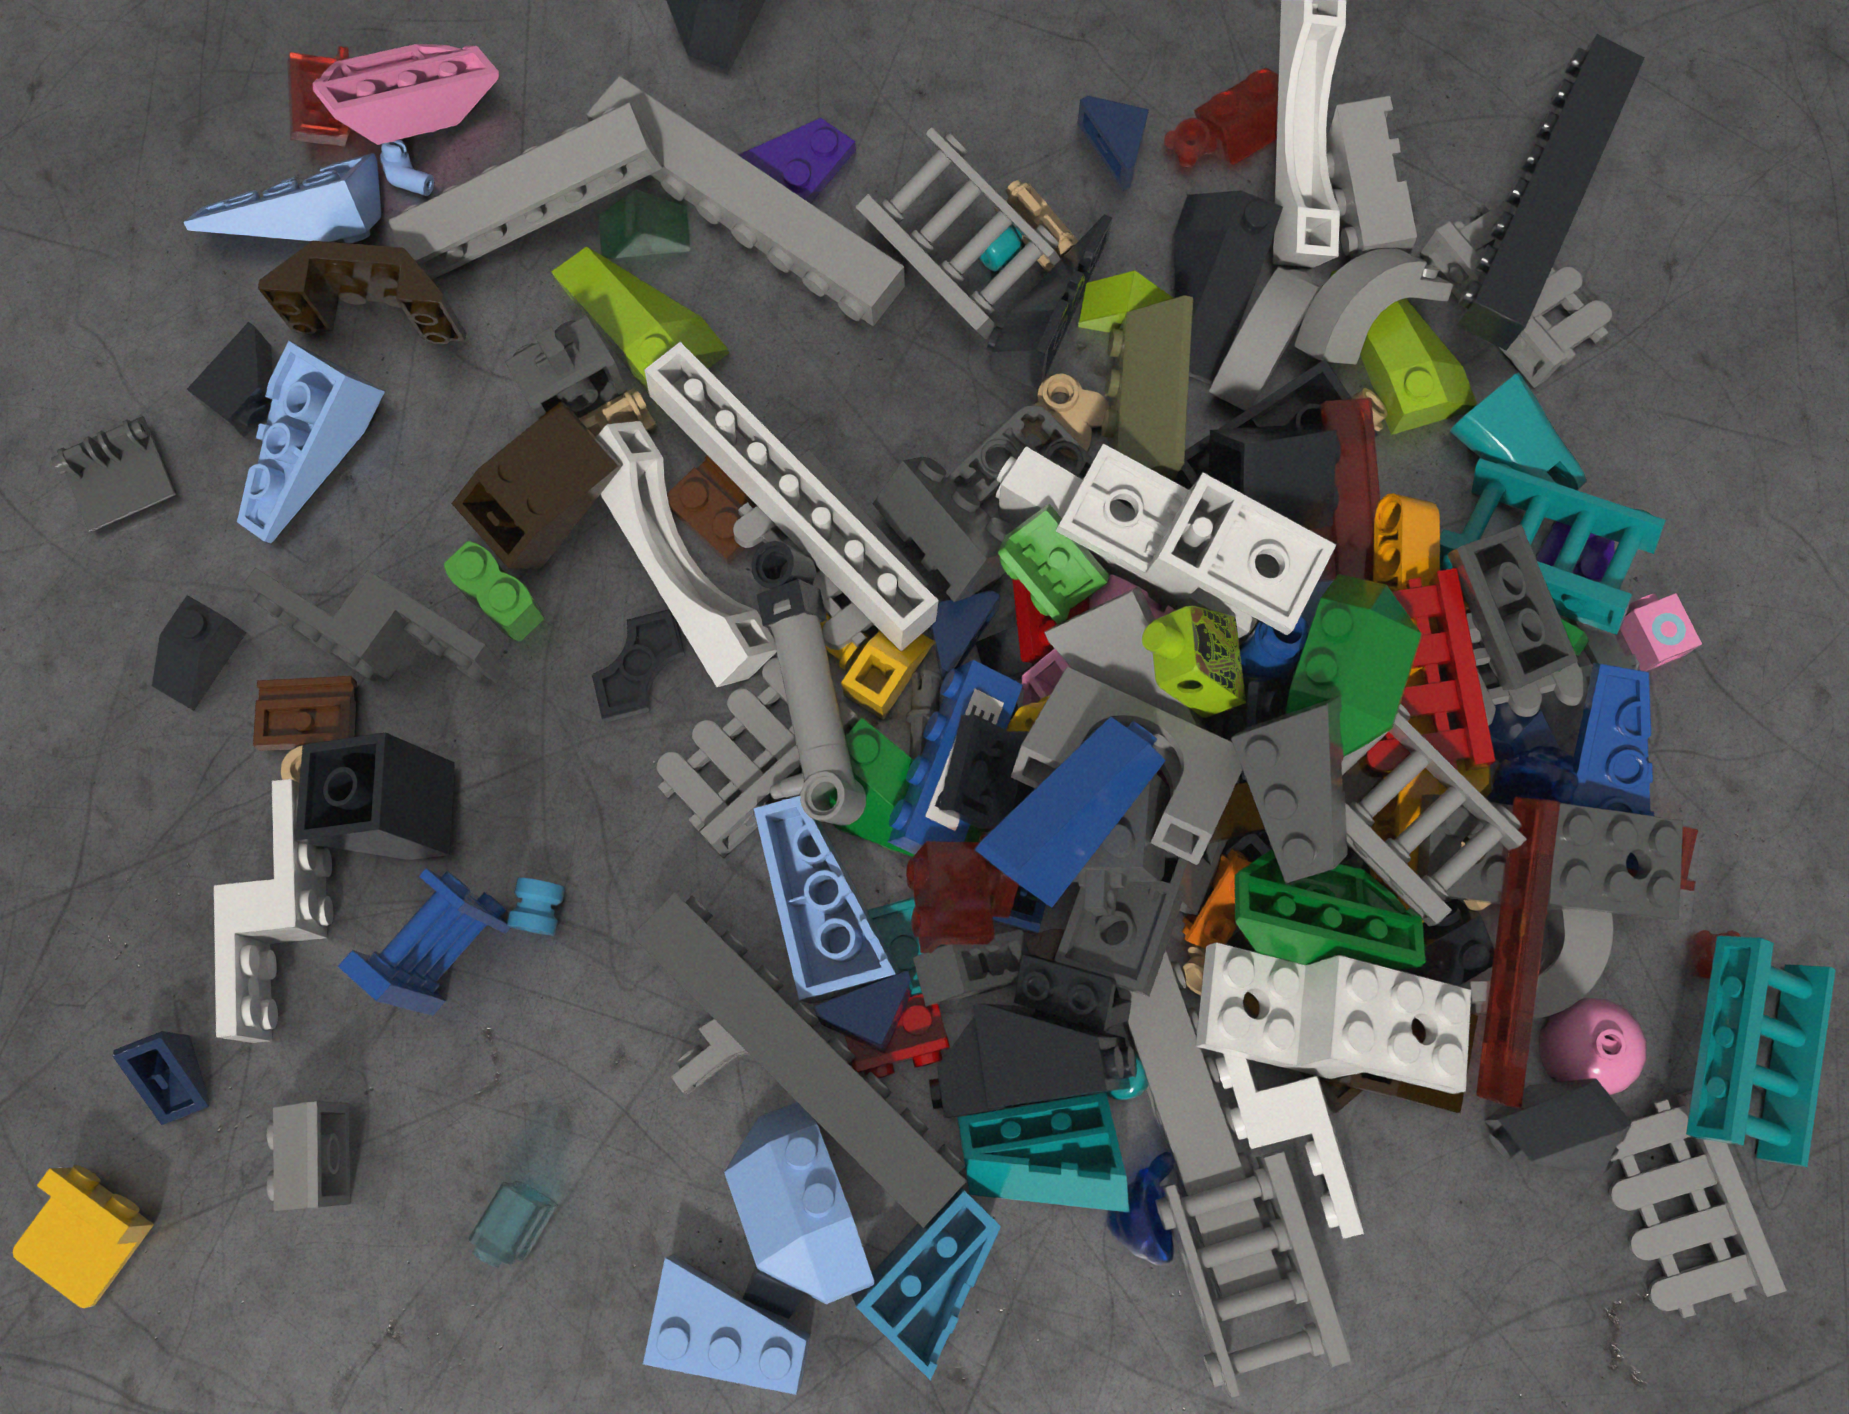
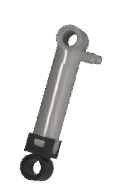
[751,541,866,825]

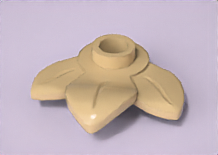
[1023,374,1110,461]

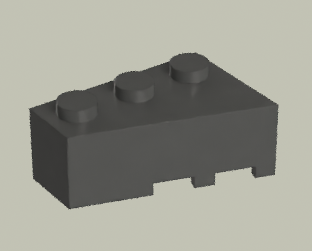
[872,456,1013,602]
[1231,695,1347,883]

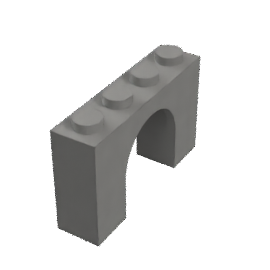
[1011,667,1242,865]

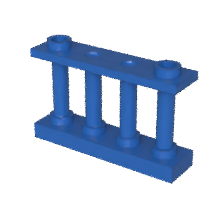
[338,868,511,1016]

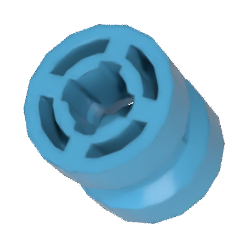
[506,877,565,936]

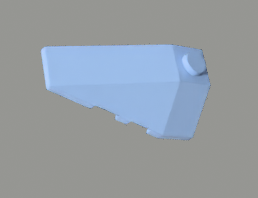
[184,153,381,244]
[237,341,385,543]

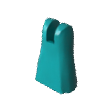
[1450,372,1587,490]

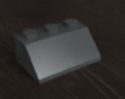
[1447,524,1578,690]

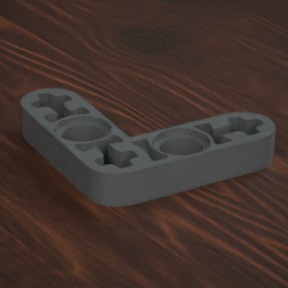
[948,405,1094,506]

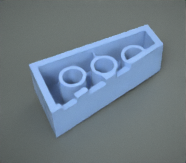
[753,796,901,1003]

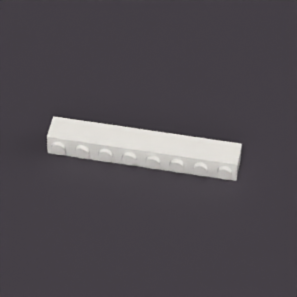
[644,342,938,651]

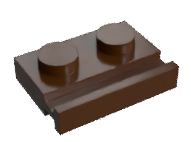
[667,455,757,565]
[253,676,357,751]

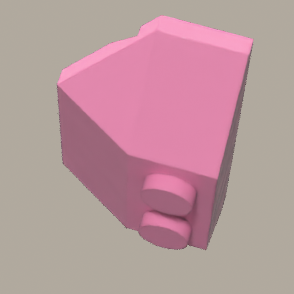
[313,44,499,145]

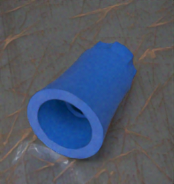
[1239,616,1309,696]

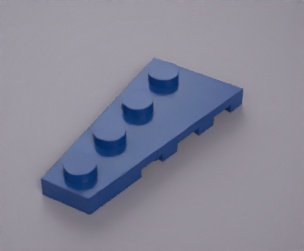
[1564,662,1654,870]

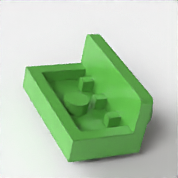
[998,504,1109,625]

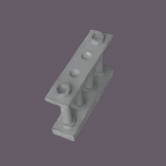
[856,127,1061,340]
[1342,704,1526,926]
[1156,1151,1352,1398]

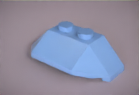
[724,1102,875,1304]

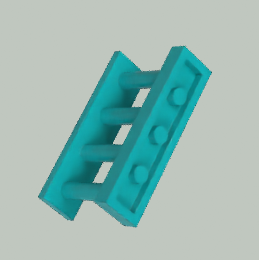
[1440,458,1666,635]
[1686,936,1836,1167]

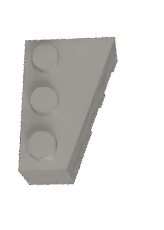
[1326,95,1417,260]

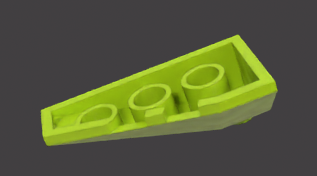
[551,246,729,405]
[1330,269,1478,435]

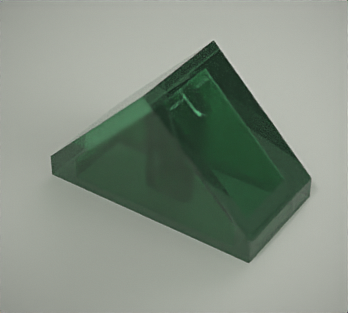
[599,189,691,259]

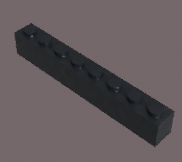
[1456,34,1645,350]

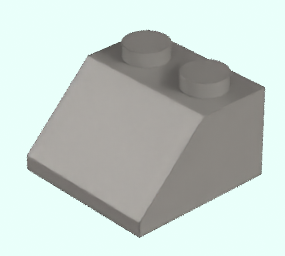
[267,1101,350,1211]

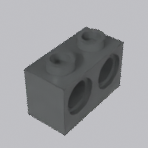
[913,929,1029,1006]

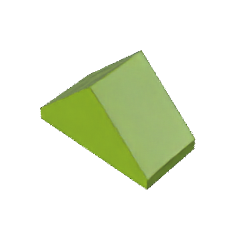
[1078,270,1174,333]

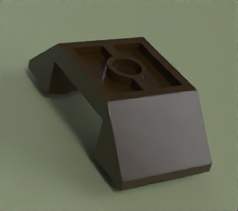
[258,241,466,344]

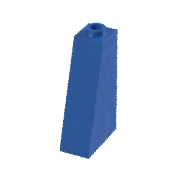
[975,717,1166,908]

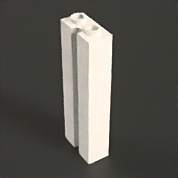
[996,446,1258,646]

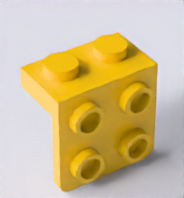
[13,1165,154,1308]

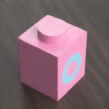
[1620,593,1702,672]

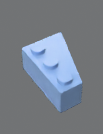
[643,1254,811,1395]

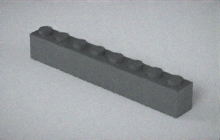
[632,892,966,1228]

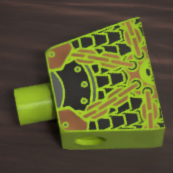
[1142,606,1246,718]

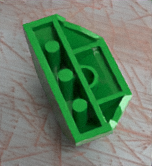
[1286,574,1422,757]
[1234,849,1426,970]

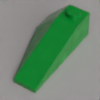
[829,717,995,876]

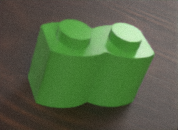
[444,541,545,641]

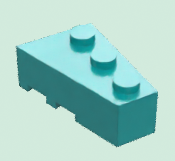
[957,1092,1129,1212]

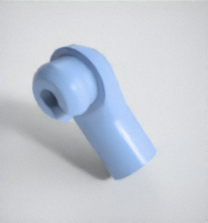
[380,139,434,196]

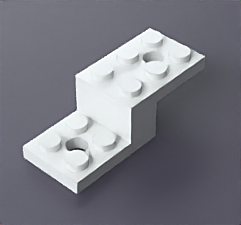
[1056,444,1336,635]
[214,779,333,1043]
[1196,942,1471,1094]
[1216,1053,1364,1239]

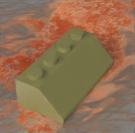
[1102,296,1193,481]

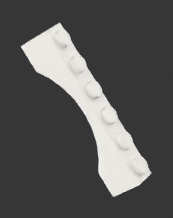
[1273,0,1346,268]
[596,421,777,687]

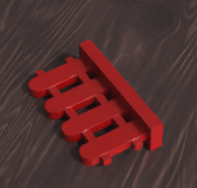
[1365,568,1495,772]

